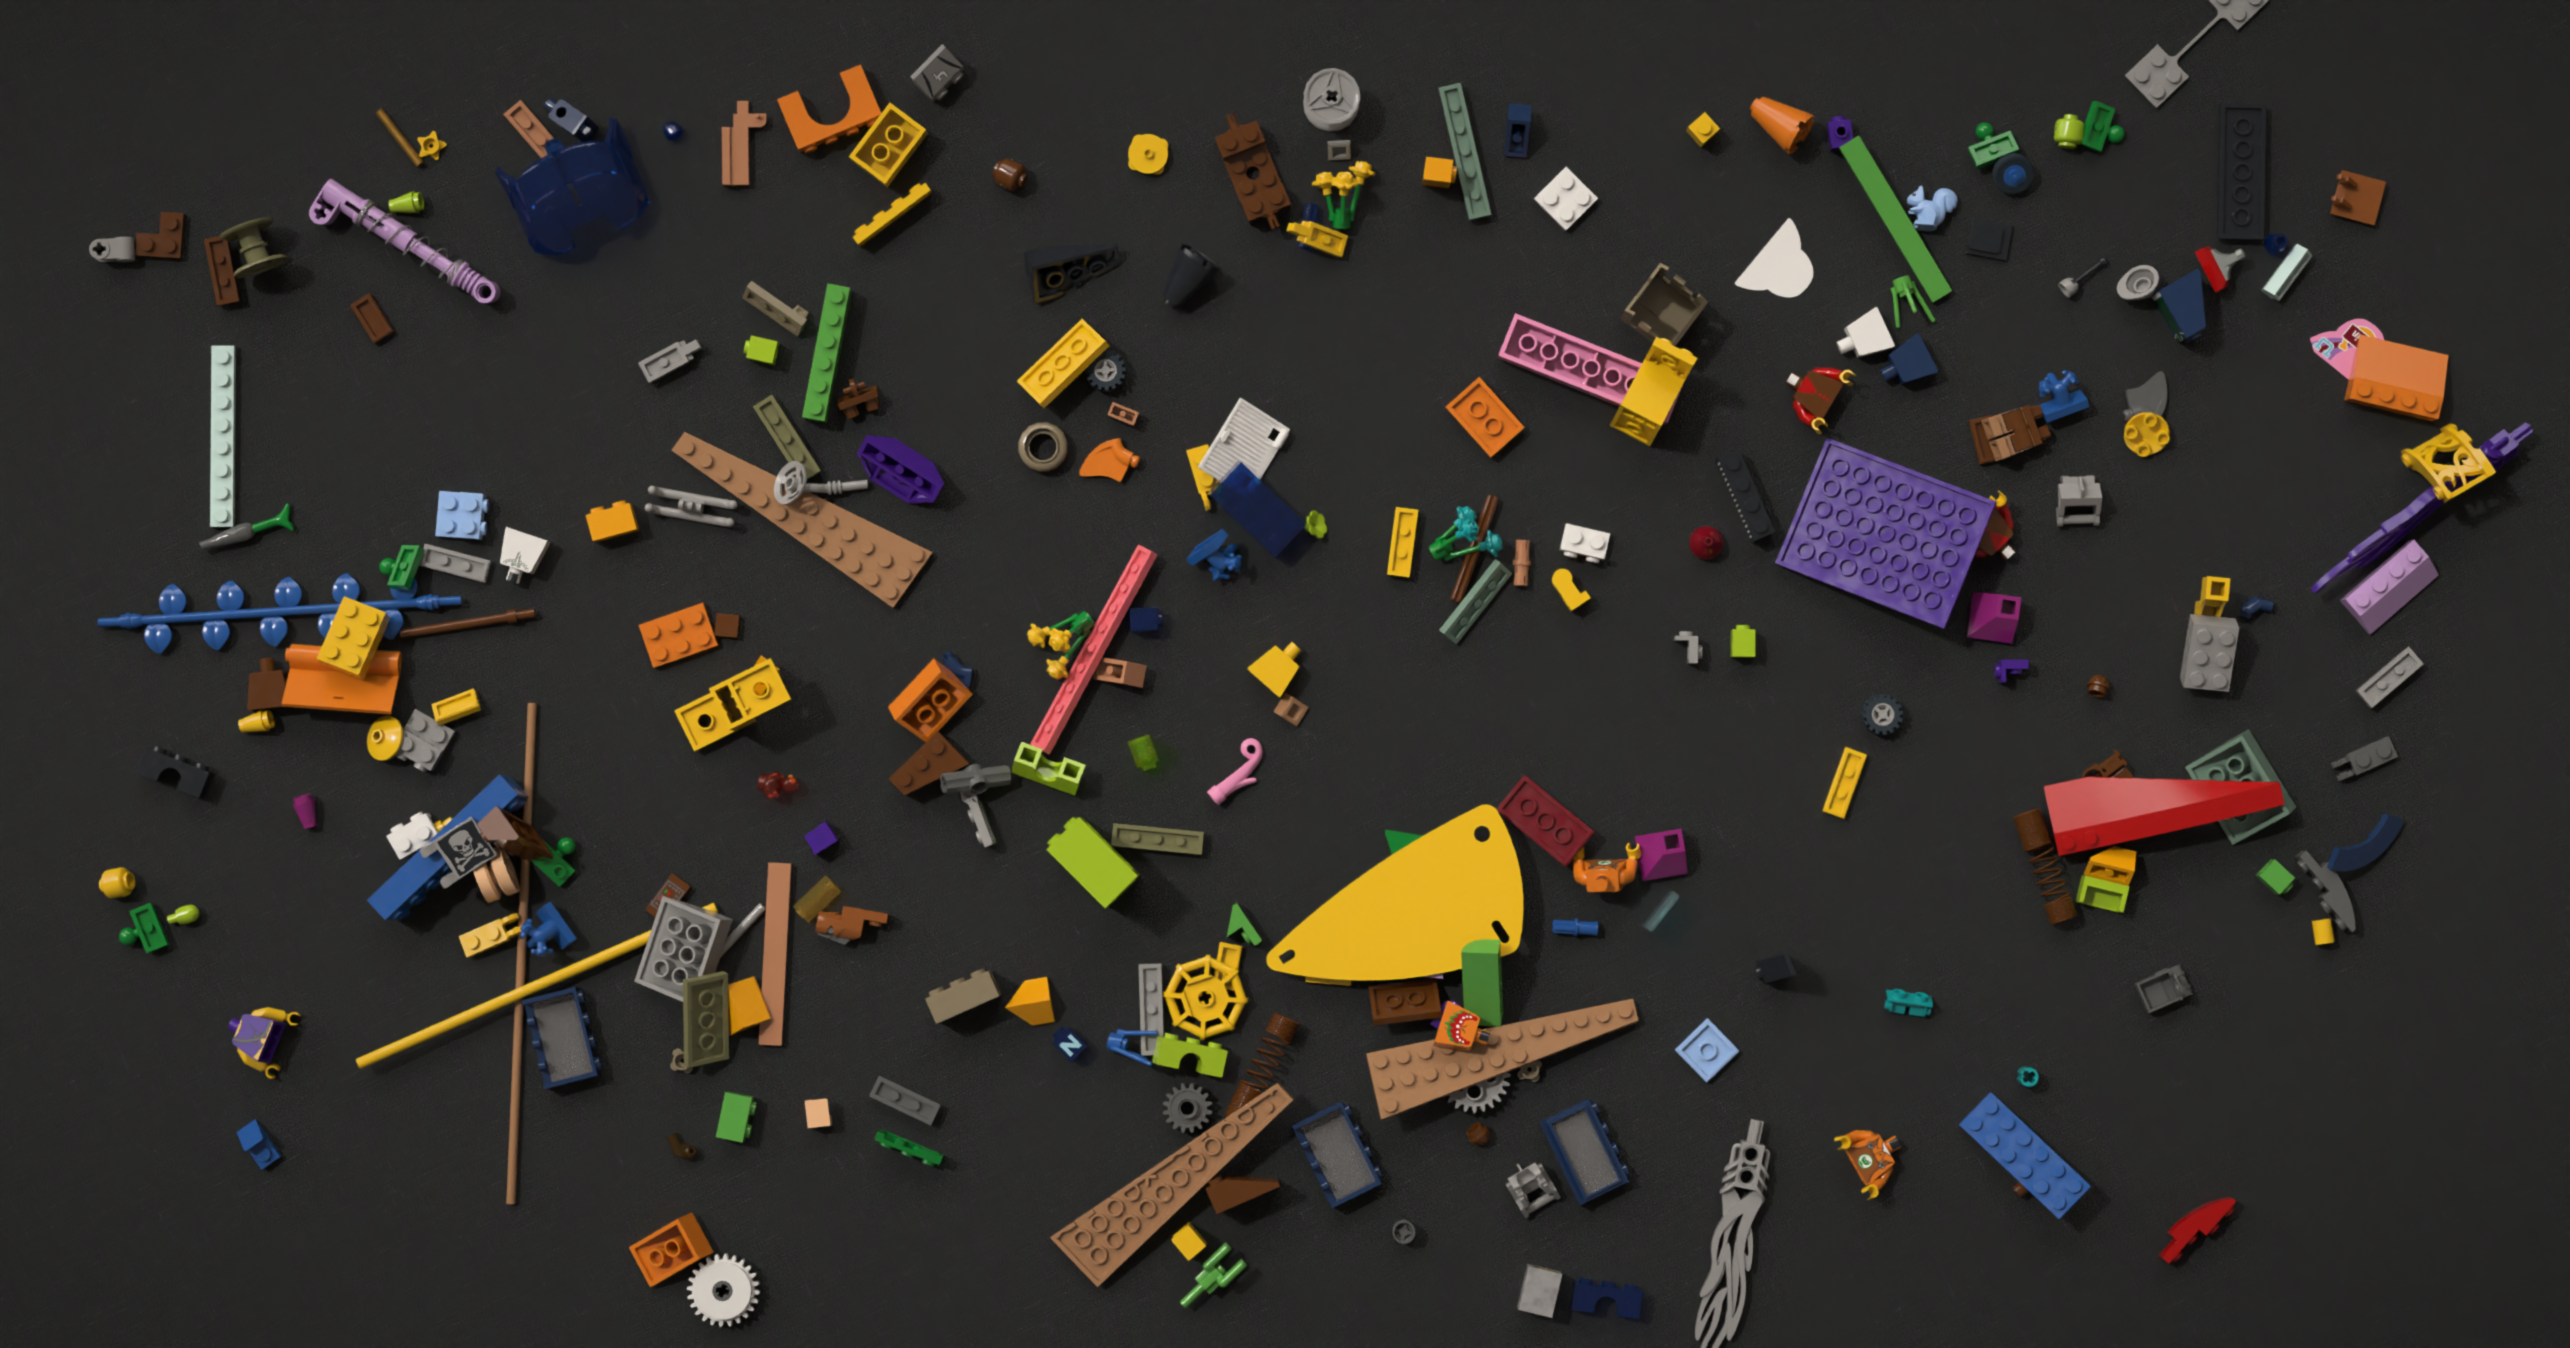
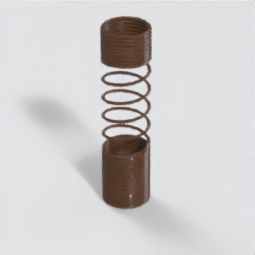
[2012,808,2078,925]
[1225,1012,1299,1116]

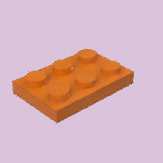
[1445,377,1525,458]
[639,603,719,668]

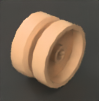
[473,847,520,903]

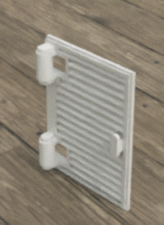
[1198,398,1290,499]

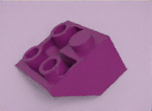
[1967,592,2022,644]
[1634,829,1687,881]

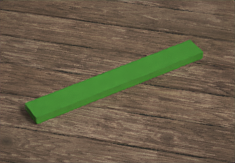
[1839,136,1952,303]

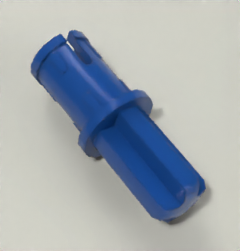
[1552,918,1598,936]

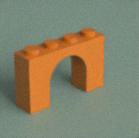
[777,64,881,154]

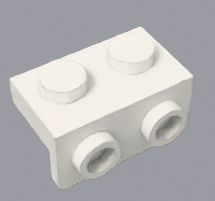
[386,812,438,860]

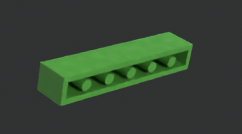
[802,284,852,424]

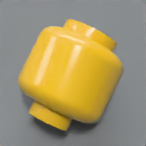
[99,867,135,899]

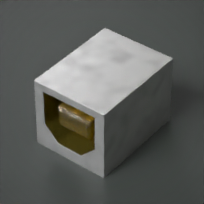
[1517,1264,1562,1318]

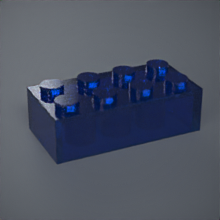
[1207,461,1307,558]

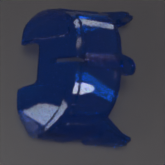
[495,117,650,255]

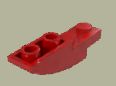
[2158,1197,2236,1264]

